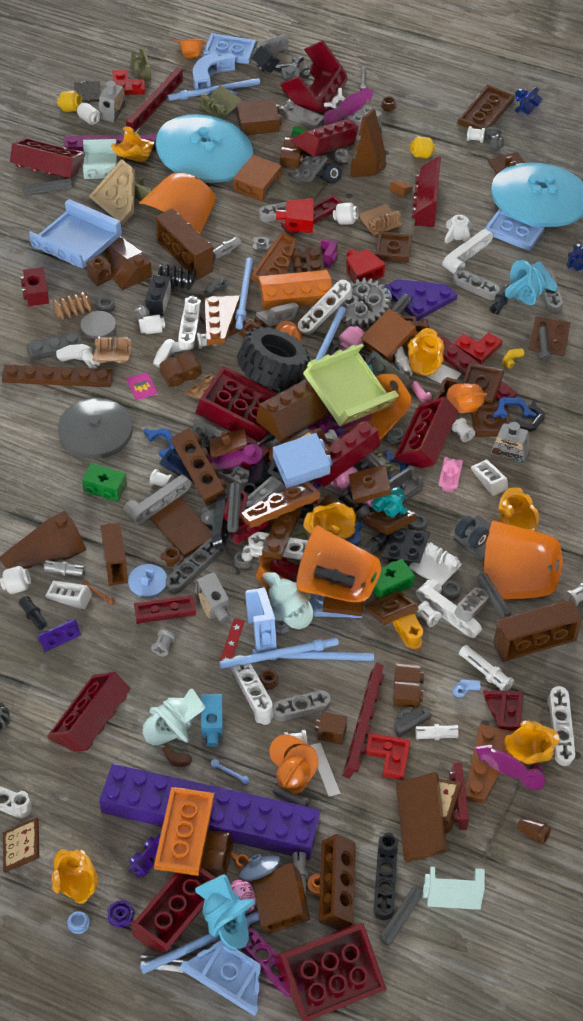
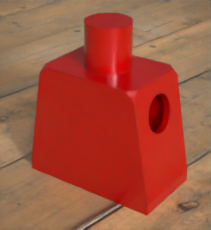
[276,198,314,233]
[346,249,385,284]

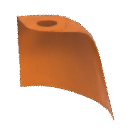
[138,173,216,233]
[334,374,412,440]
[484,520,563,601]
[297,525,381,602]

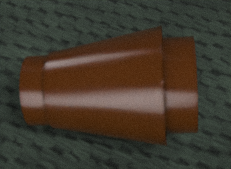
[517,817,551,843]

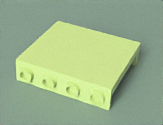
[303,344,399,426]

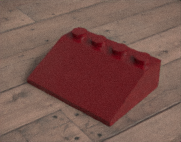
[195,366,278,444]
[274,923,387,1021]

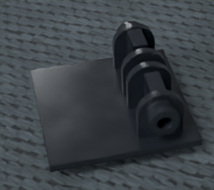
[382,528,430,563]

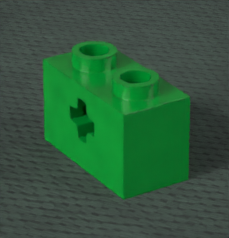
[82,463,127,501]
[371,559,414,599]

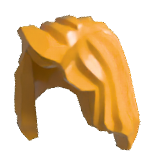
[111,127,154,162]
[408,328,444,376]
[498,487,539,531]
[303,502,356,539]
[503,720,560,764]
[51,849,98,904]

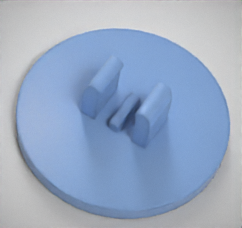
[128,564,167,598]

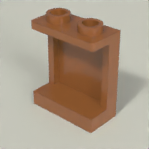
[233,155,282,202]
[361,309,417,363]

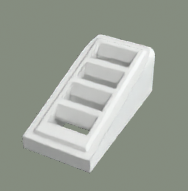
[471,459,508,496]
[46,580,92,609]

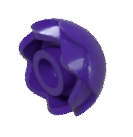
[106,901,135,928]

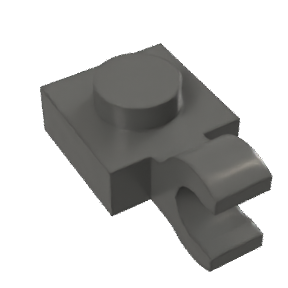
[281,64,310,82]

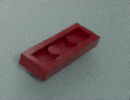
[134,595,196,624]
[449,763,469,830]

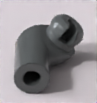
[204,278,228,297]

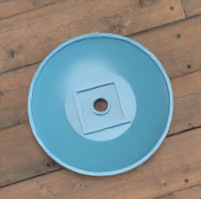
[156,114,253,183]
[491,163,583,227]

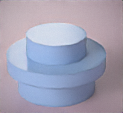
[67,911,90,934]

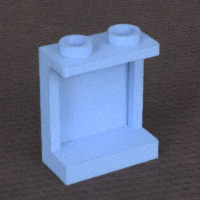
[245,588,277,652]

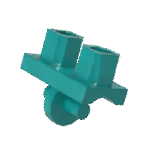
[371,487,408,518]

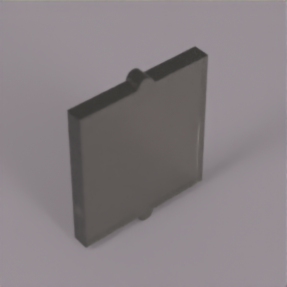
[74,81,101,103]

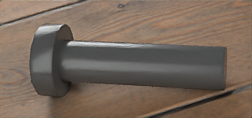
[539,327,551,359]
[273,785,310,807]

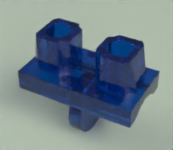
[515,87,543,116]
[566,244,583,271]

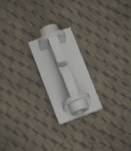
[255,34,289,54]
[192,418,224,440]

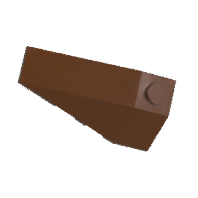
[350,108,386,177]
[105,237,152,290]
[0,511,86,569]

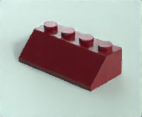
[290,119,359,157]
[10,138,85,179]
[412,157,441,227]
[394,396,458,469]
[314,421,381,487]
[47,672,131,752]
[131,867,216,952]

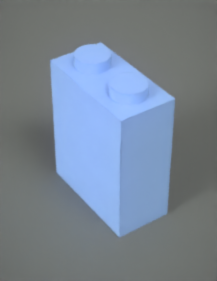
[273,433,332,488]

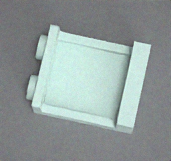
[83,139,117,179]
[423,867,485,910]

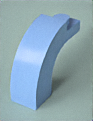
[193,52,235,90]

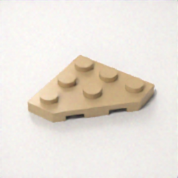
[89,159,135,225]

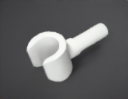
[242,546,262,561]

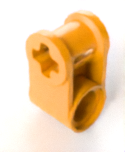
[393,613,423,650]

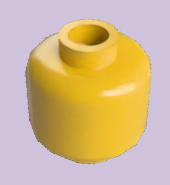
[57,91,82,112]
[410,136,435,159]

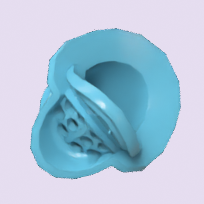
[505,260,557,305]
[195,875,255,950]

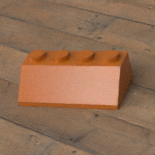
[258,270,333,310]

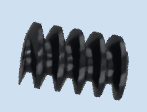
[158,264,196,290]

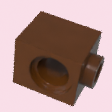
[86,255,112,287]
[315,712,347,745]

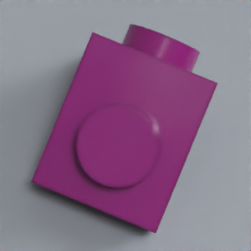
[320,238,338,268]

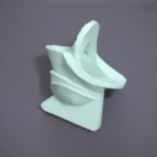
[262,572,313,630]
[142,689,205,745]

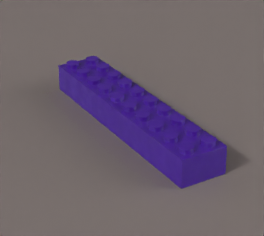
[99,764,321,860]

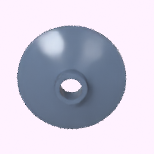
[239,854,281,881]

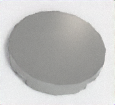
[80,311,116,340]

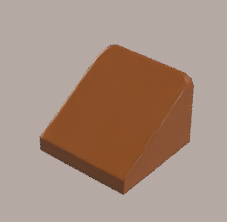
[390,180,413,197]

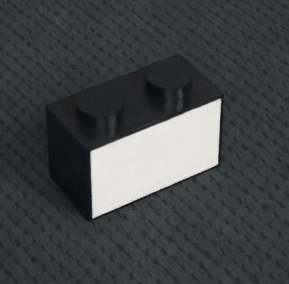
[145,275,171,316]

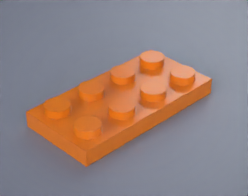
[154,787,215,876]

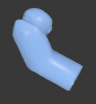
[453,680,480,698]

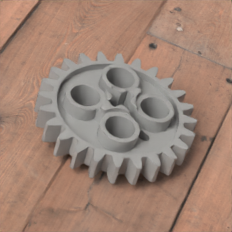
[334,278,391,329]

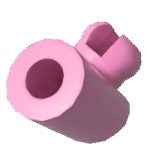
[411,381,432,403]

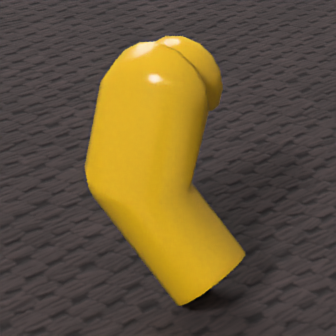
[502,348,524,369]

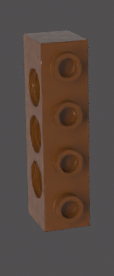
[170,428,227,506]
[319,834,356,930]

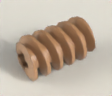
[52,292,92,321]

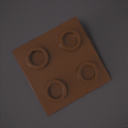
[529,316,571,356]

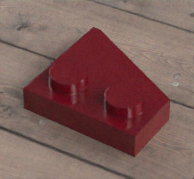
[230,519,269,545]
[483,690,524,731]

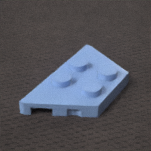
[179,940,260,1016]

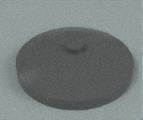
[58,398,133,459]

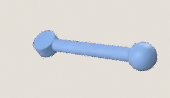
[211,759,249,784]

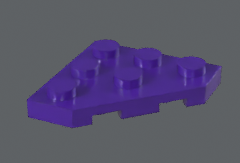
[384,279,457,321]

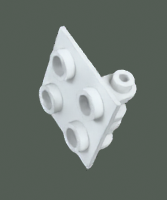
[409,542,462,587]

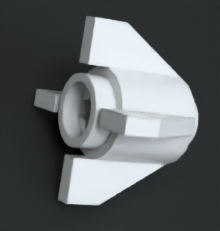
[324,88,346,121]
[445,215,472,243]

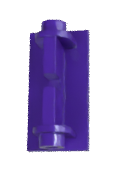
[37,619,81,652]
[127,834,161,878]

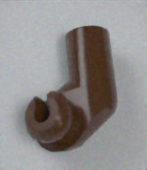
[162,745,192,767]

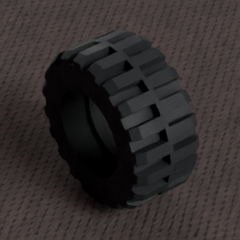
[237,327,310,390]

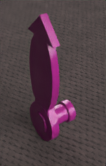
[324,87,373,125]
[197,444,263,471]
[476,745,546,790]

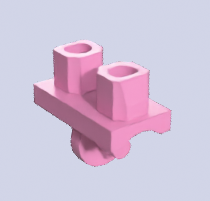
[438,457,463,492]

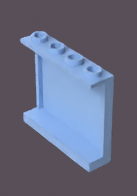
[29,199,122,269]

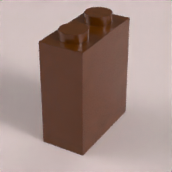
[236,99,282,135]
[100,522,128,586]
[252,863,310,934]

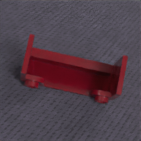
[280,40,348,113]

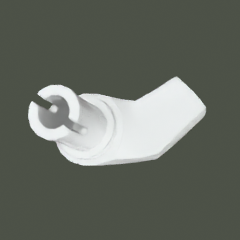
[153,339,190,367]
[56,344,100,369]

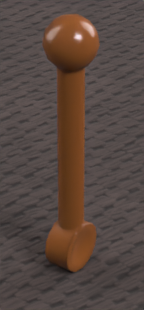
[82,580,115,605]

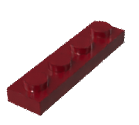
[281,194,343,236]

